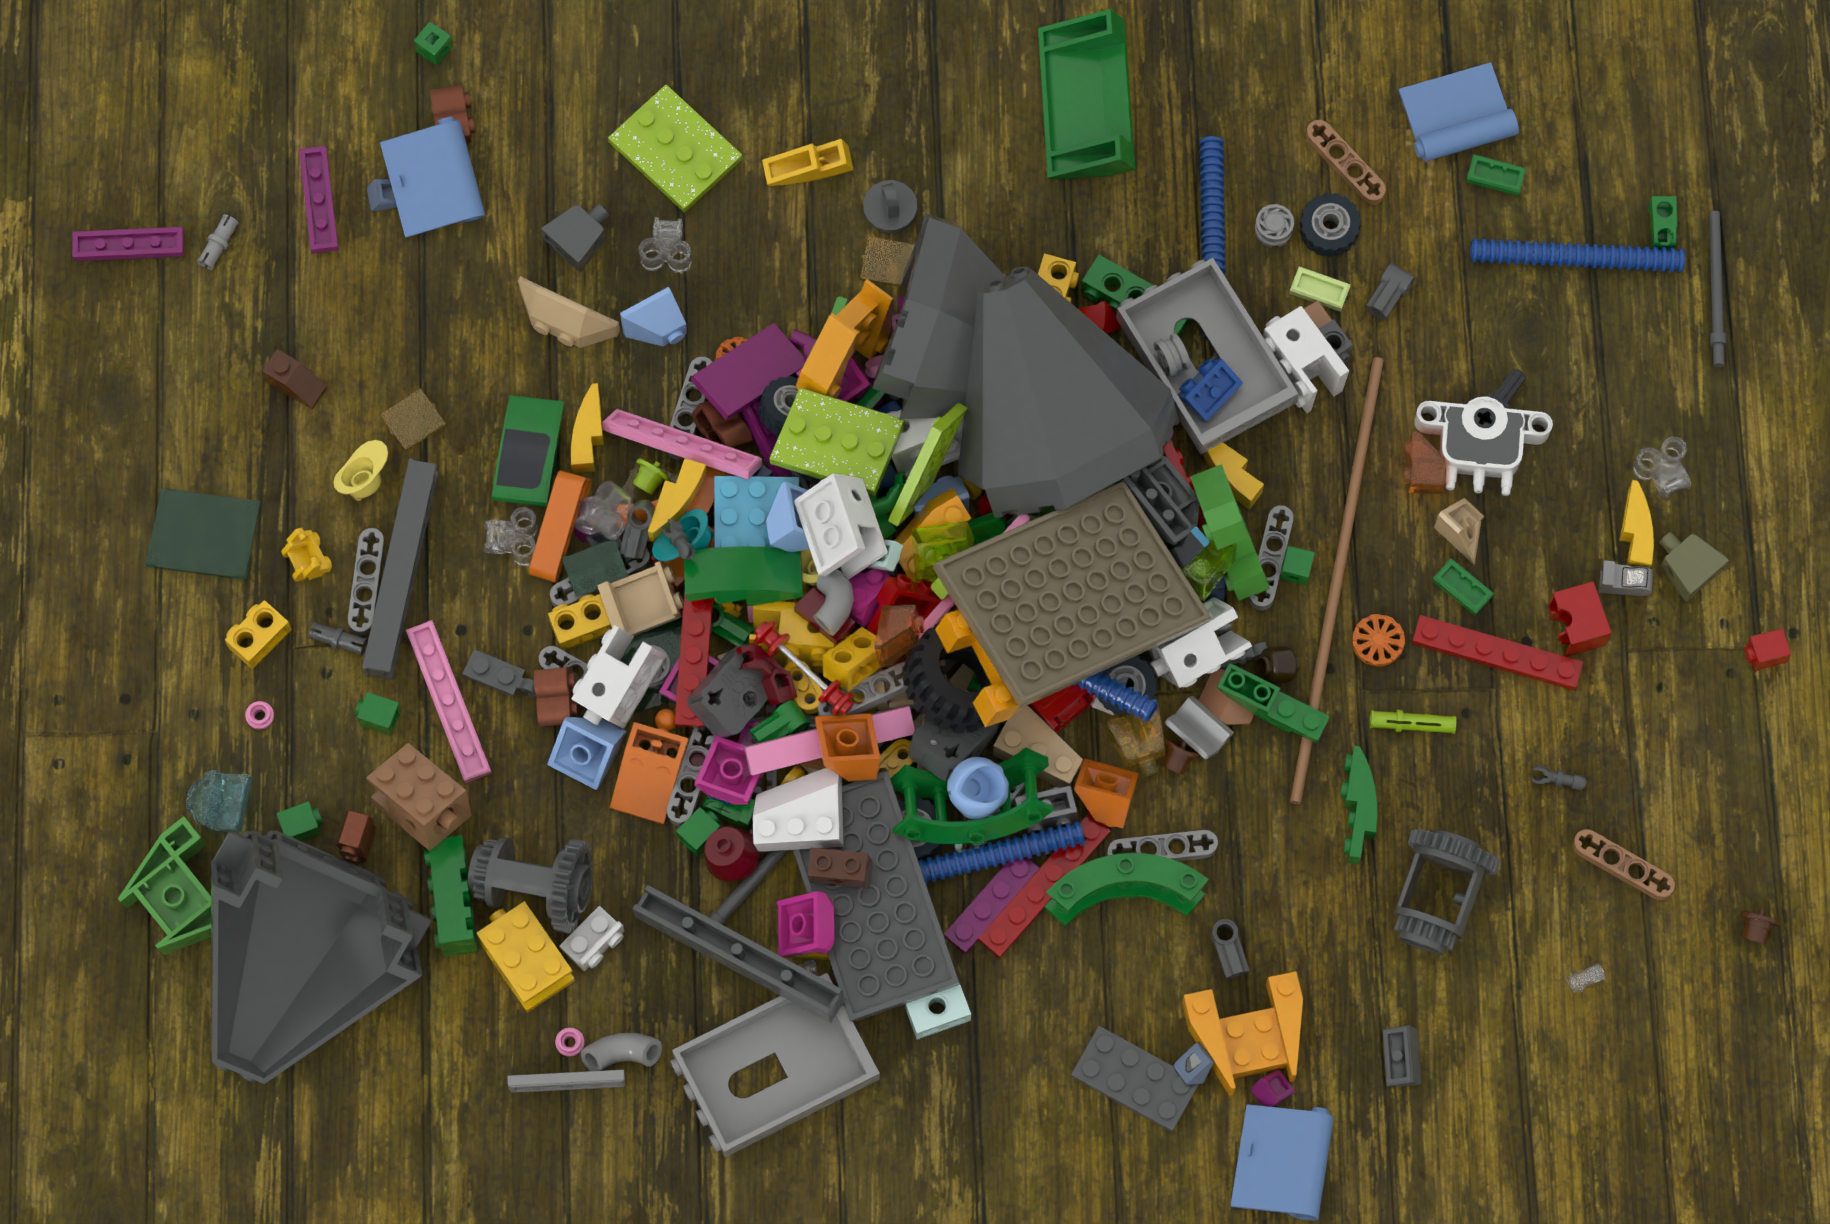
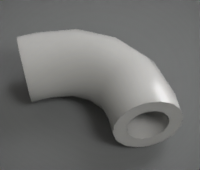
[813,569,854,636]
[581,1033,662,1071]

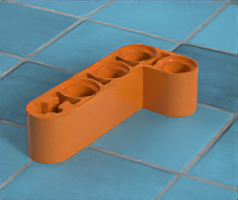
[529,470,592,583]

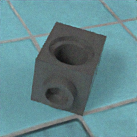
[1319,319,1353,363]

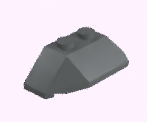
[1115,455,1200,545]

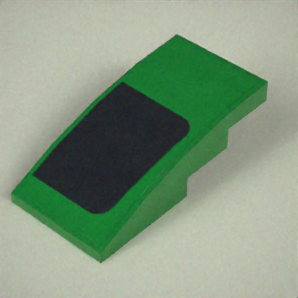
[492,395,565,506]

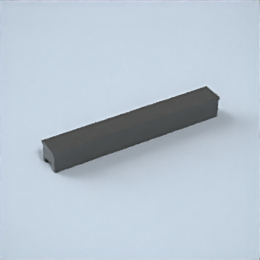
[362,458,439,680]
[632,885,846,1023]

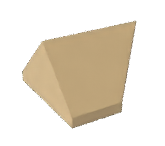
[1434,498,1485,565]

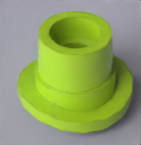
[632,459,671,495]

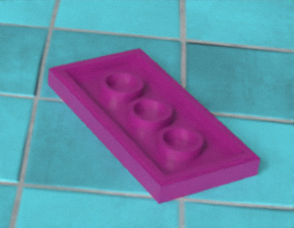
[691,323,807,420]

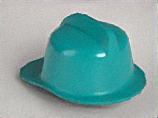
[652,509,714,562]

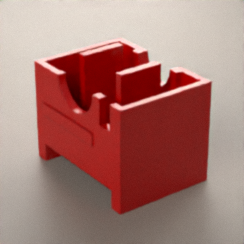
[1548,582,1612,657]
[1028,685,1096,734]

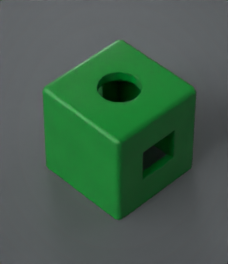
[414,22,453,66]
[1280,546,1315,586]

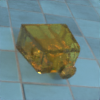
[1106,706,1165,778]

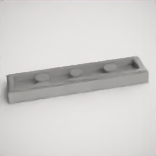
[508,1070,626,1093]

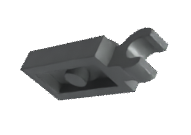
[462,649,536,698]

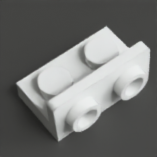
[559,906,624,972]

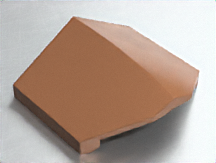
[1198,669,1254,725]

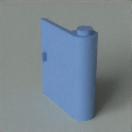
[1398,62,1519,162]
[380,116,486,238]
[1231,1104,1334,1221]

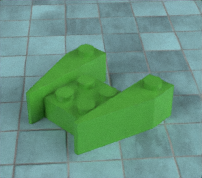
[1190,464,1270,601]
[118,816,211,955]

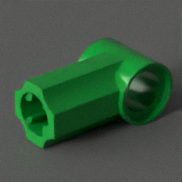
[711,602,754,647]
[750,699,810,744]

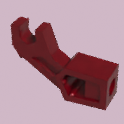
[736,643,798,706]

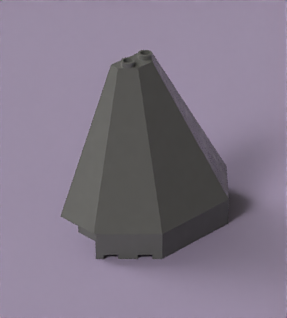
[873,213,1006,420]
[957,266,1180,518]
[211,830,432,1084]

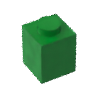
[355,692,401,736]
[276,801,323,842]
[676,807,721,857]

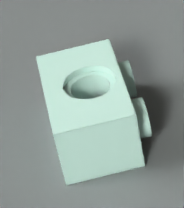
[905,985,971,1039]

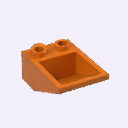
[610,709,689,825]

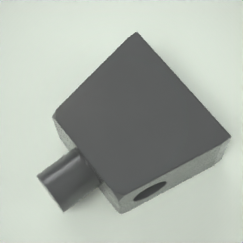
[541,204,609,272]

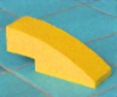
[762,139,854,186]
[571,383,604,474]
[1203,443,1264,510]
[648,459,707,542]
[1619,480,1654,568]

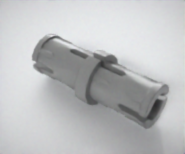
[197,214,239,270]

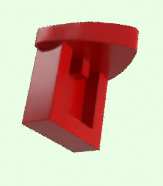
[1077,301,1121,334]

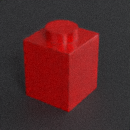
[1744,629,1791,671]

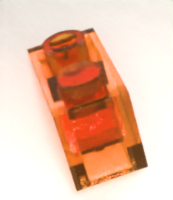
[1404,431,1445,494]

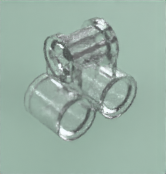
[639,217,692,273]
[1633,436,1691,499]
[574,481,632,540]
[483,507,538,566]

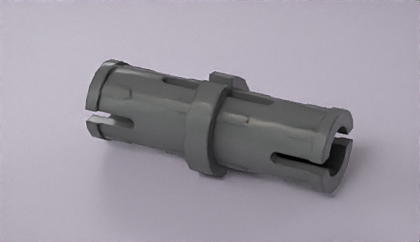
[309,621,368,656]

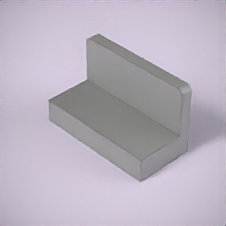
[1165,695,1234,759]

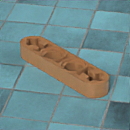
[1306,120,1386,205]
[1572,829,1675,900]

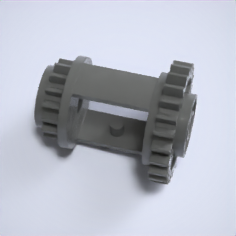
[1394,829,1500,955]
[468,837,593,934]

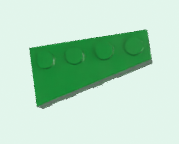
[424,835,478,957]

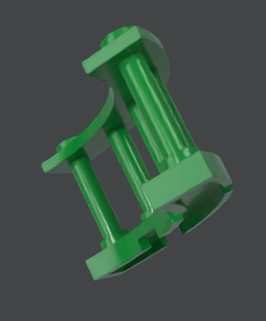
[890,747,1054,844]
[1044,853,1209,927]

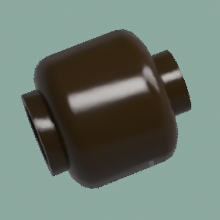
[1256,646,1300,684]

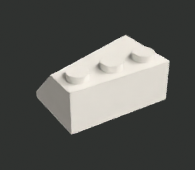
[753,767,844,852]

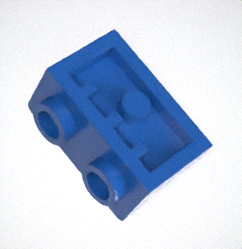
[1178,359,1243,422]

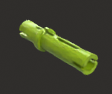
[1369,710,1456,734]

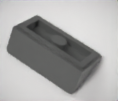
[1383,1025,1422,1087]

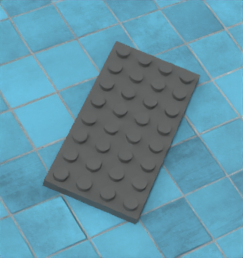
[793,771,960,1022]

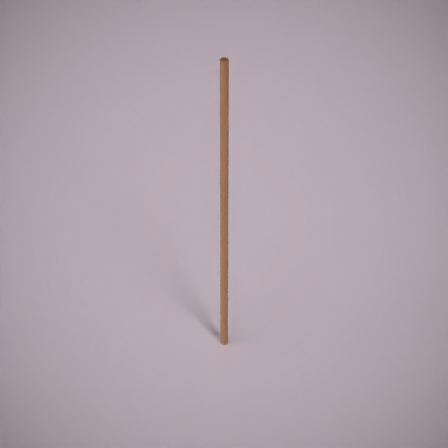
[1290,357,1384,805]

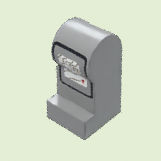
[1599,560,1653,596]

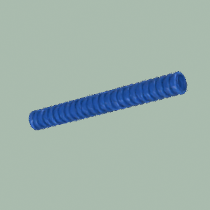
[1199,136,1226,340]
[1470,238,1685,273]
[1073,671,1158,723]
[918,821,1085,884]

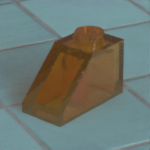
[874,605,924,667]

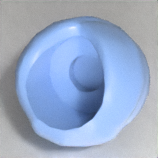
[947,757,1009,820]

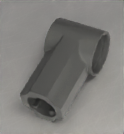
[1366,263,1415,320]
[620,500,655,559]
[1211,919,1250,979]

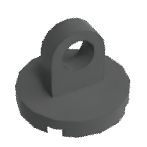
[863,180,917,234]

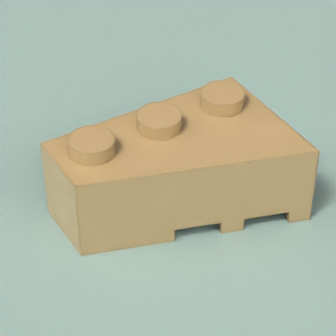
[993,705,1083,788]

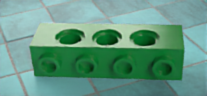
[1081,255,1191,338]

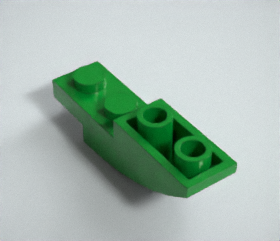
[1217,663,1330,744]
[1340,746,1377,865]

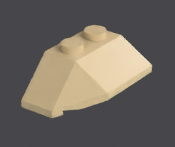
[518,276,620,348]

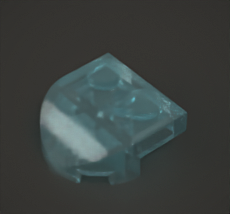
[186,770,252,832]

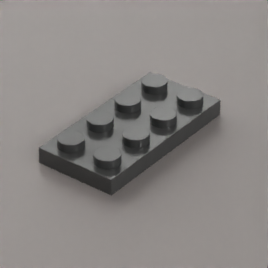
[1071,1026,1199,1133]

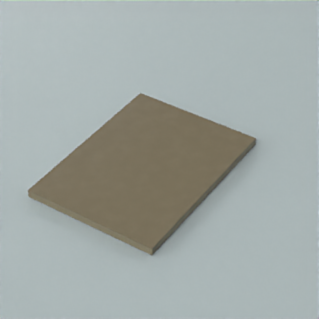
[933,481,1212,708]

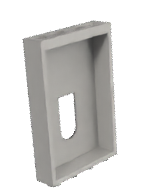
[1116,258,1298,455]
[670,973,880,1157]

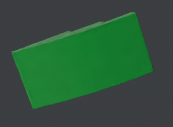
[684,546,803,606]

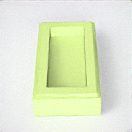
[1289,267,1350,312]

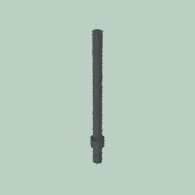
[1709,211,1727,367]

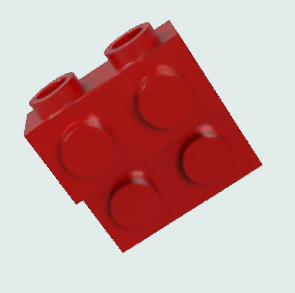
[867,574,942,643]

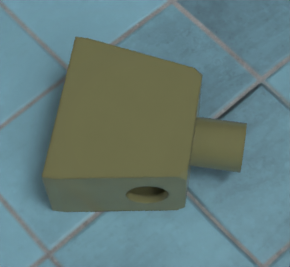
[1659,532,1729,602]

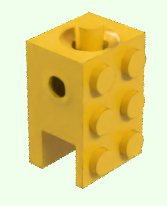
[749,601,847,673]
[476,901,575,1013]

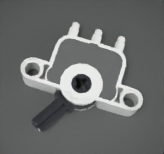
[1414,369,1553,496]

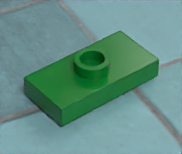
[1466,154,1526,196]
[949,512,1009,552]
[1432,558,1494,616]

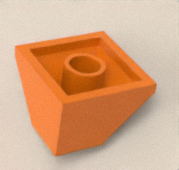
[815,714,881,781]
[1074,758,1139,828]

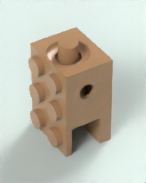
[366,743,472,851]

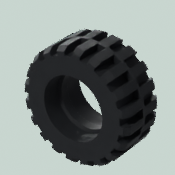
[903,622,992,733]

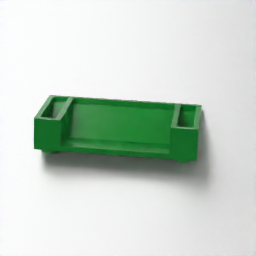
[1038,9,1135,180]

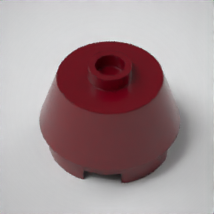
[705,827,759,882]

